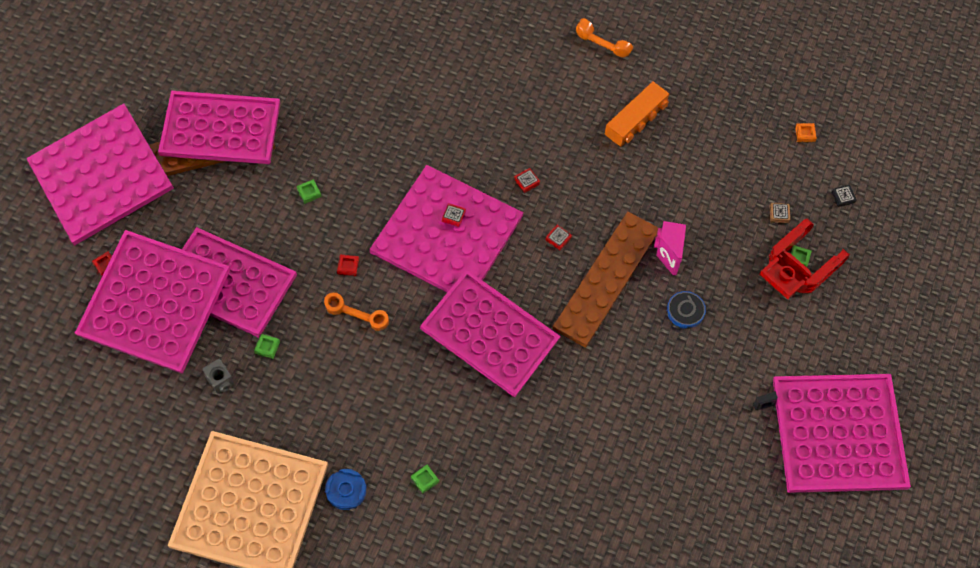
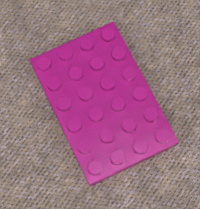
[158,91,280,164]
[182,227,297,338]
[420,269,561,397]

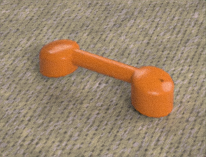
[576,18,633,58]
[324,292,389,331]

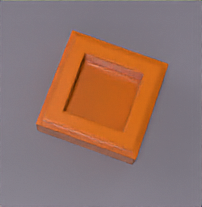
[795,123,817,142]

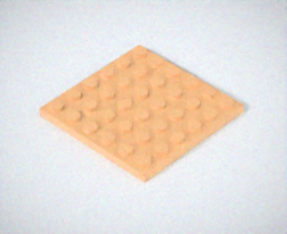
[168,431,328,568]

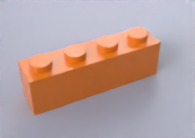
[605,81,669,147]

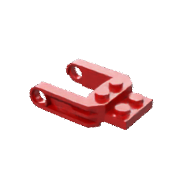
[759,218,850,299]

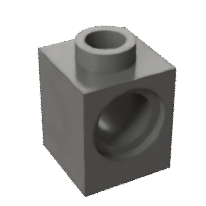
[202,358,234,394]

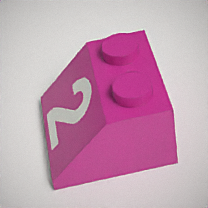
[654,221,686,275]

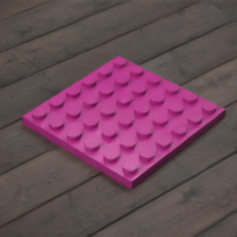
[26,104,174,245]
[370,165,523,292]
[75,230,231,374]
[773,374,911,493]

